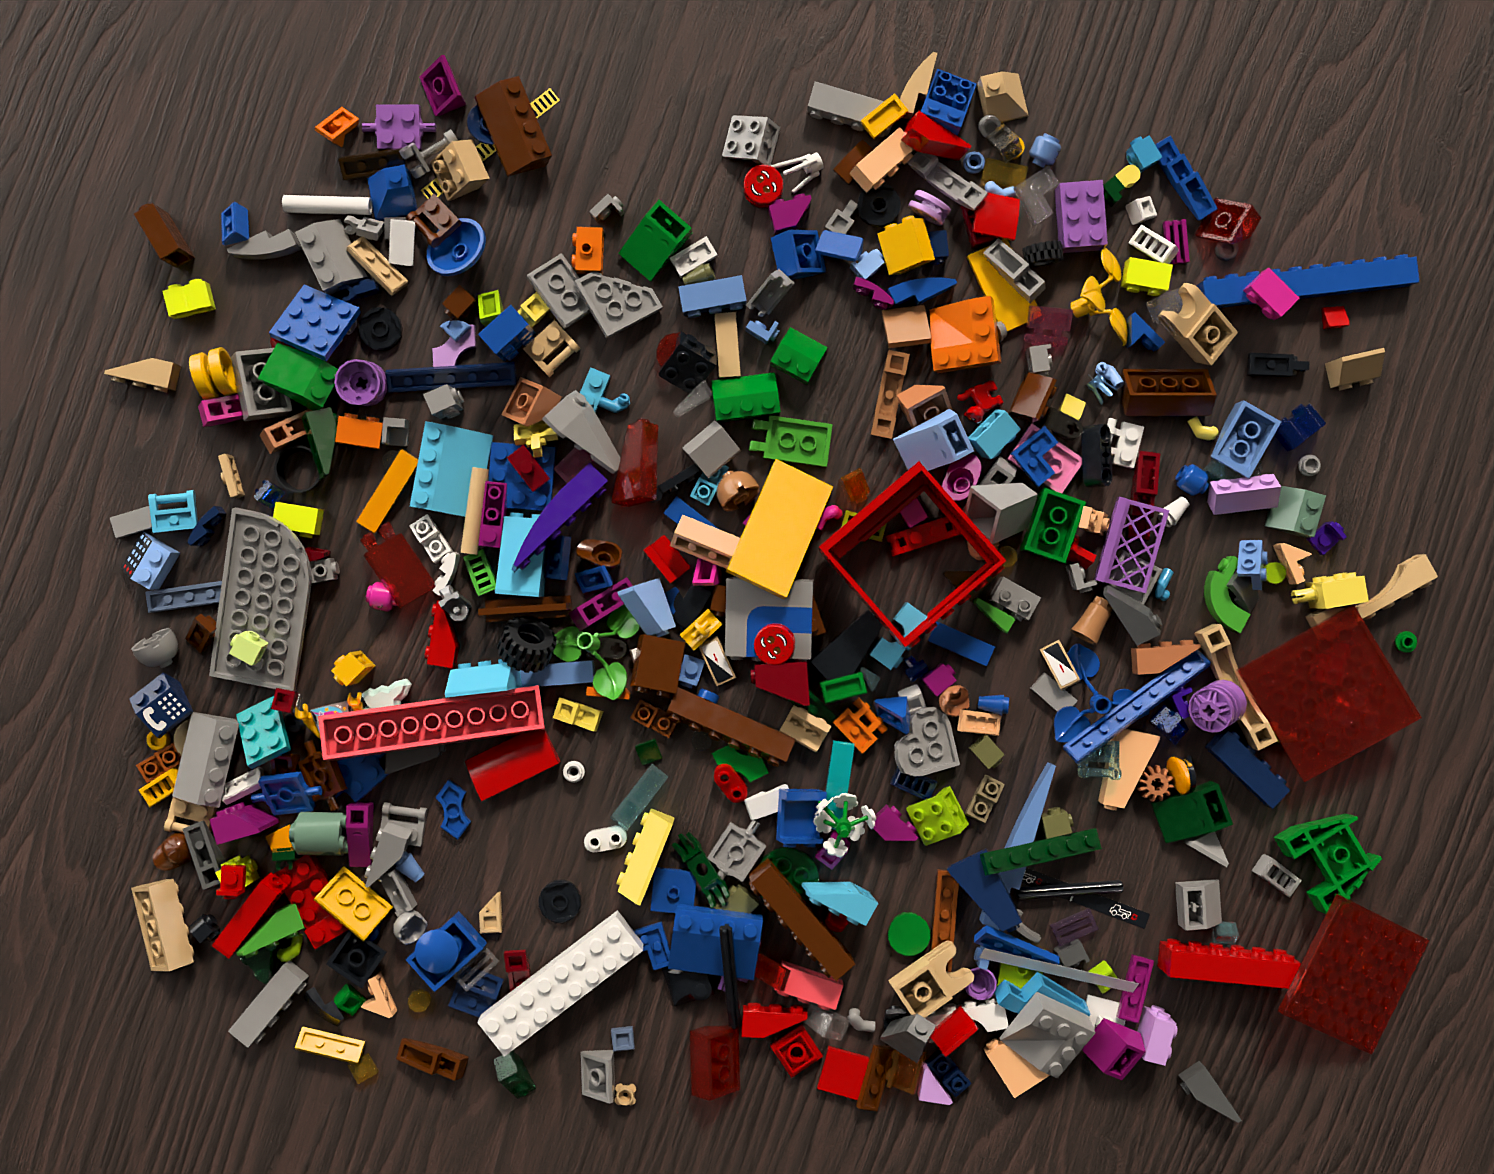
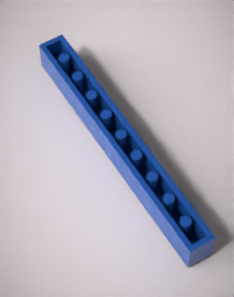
[1197,254,1419,308]

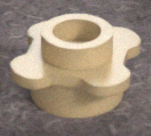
[615,1083,636,1106]

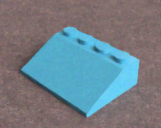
[410,421,493,517]

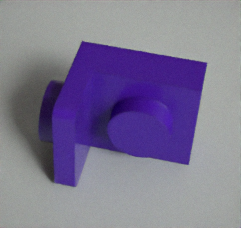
[1306,521,1347,555]
[1168,686,1193,720]

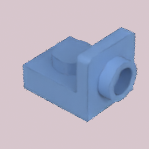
[745,320,780,345]
[679,654,705,688]

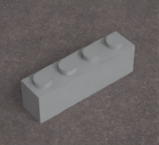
[807,81,891,137]
[228,960,309,1048]

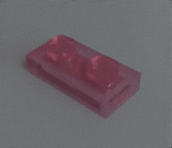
[554,448,594,483]

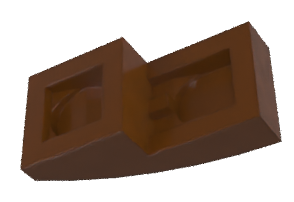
[833,139,874,185]

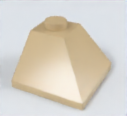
[977,71,1028,123]

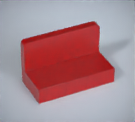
[644,535,690,583]
[931,1005,978,1057]

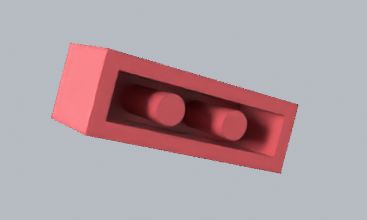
[774,960,844,1010]

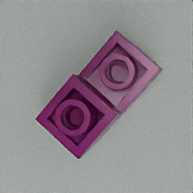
[852,276,894,310]

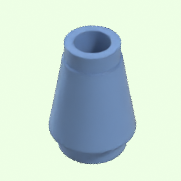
[394,851,425,882]

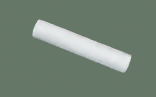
[282,195,372,215]

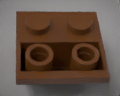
[1008,372,1057,424]

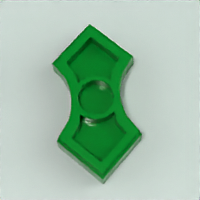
[712,745,769,782]

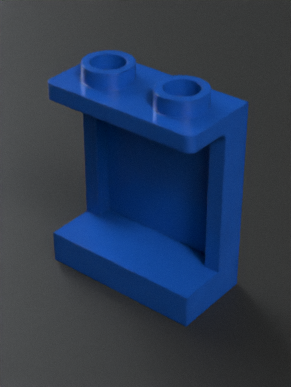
[776,789,827,847]

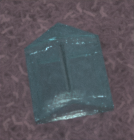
[1203,459,1225,481]
[1213,921,1239,944]

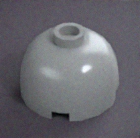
[131,628,178,668]

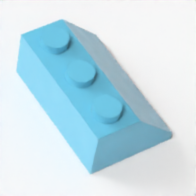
[445,659,522,698]

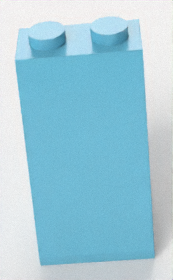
[495,513,548,597]

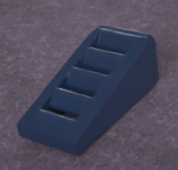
[890,766,938,800]

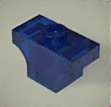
[1150,705,1189,745]

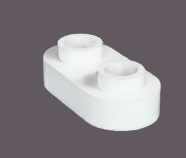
[584,826,627,852]

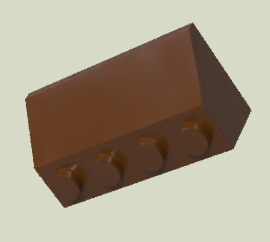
[474,76,552,177]
[1122,369,1217,416]

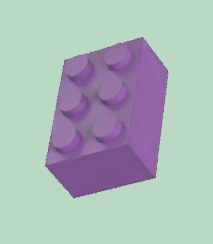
[1055,180,1108,253]

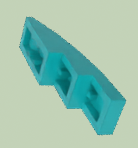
[825,740,854,830]

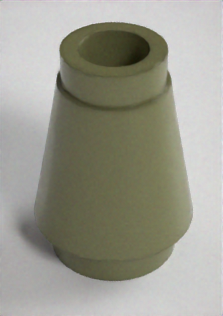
[682,263,716,285]

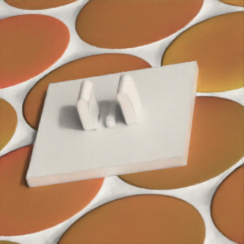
[1086,995,1126,1029]

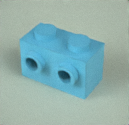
[968,409,1021,459]

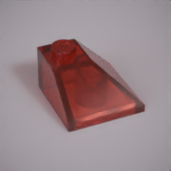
[1195,198,1261,245]

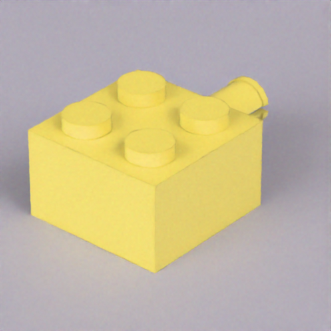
[1291,572,1369,609]

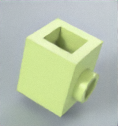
[229,631,269,666]

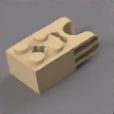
[1158,283,1238,366]
[888,941,975,1018]

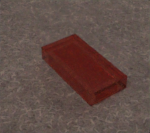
[755,953,791,991]

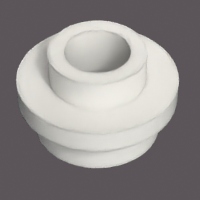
[563,761,585,783]

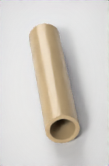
[461,467,489,555]

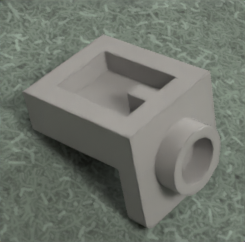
[589,194,624,222]
[1066,563,1097,593]

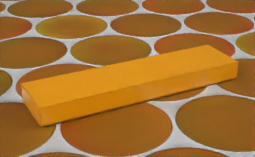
[356,449,418,533]

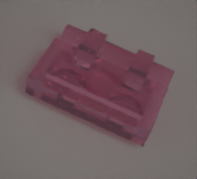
[1024,305,1073,347]

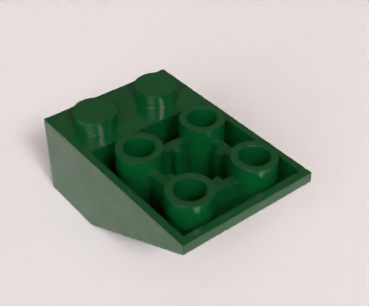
[1151,781,1233,843]

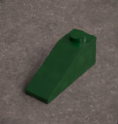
[301,407,338,479]

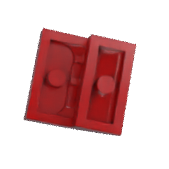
[971,193,1020,241]

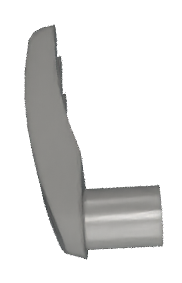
[1016,909,1041,943]

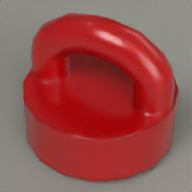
[825,912,848,932]

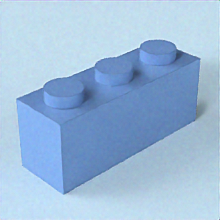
[678,275,746,318]

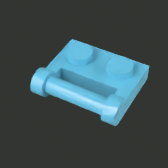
[148,490,198,533]

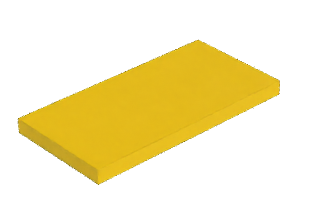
[725,459,833,600]

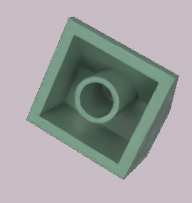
[1264,486,1326,538]

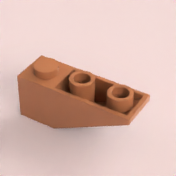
[1131,640,1201,675]

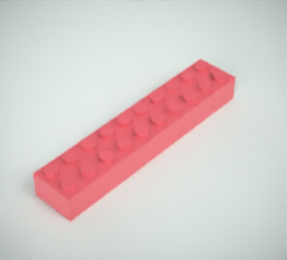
[318,685,545,761]

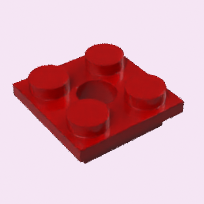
[770,1024,823,1078]

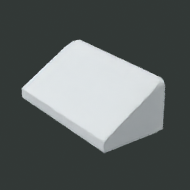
[389,219,415,266]

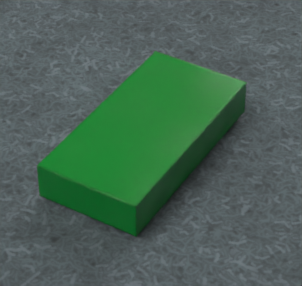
[820,672,867,704]

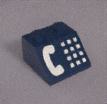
[129,672,193,739]

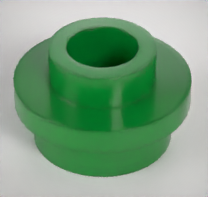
[1394,631,1417,653]

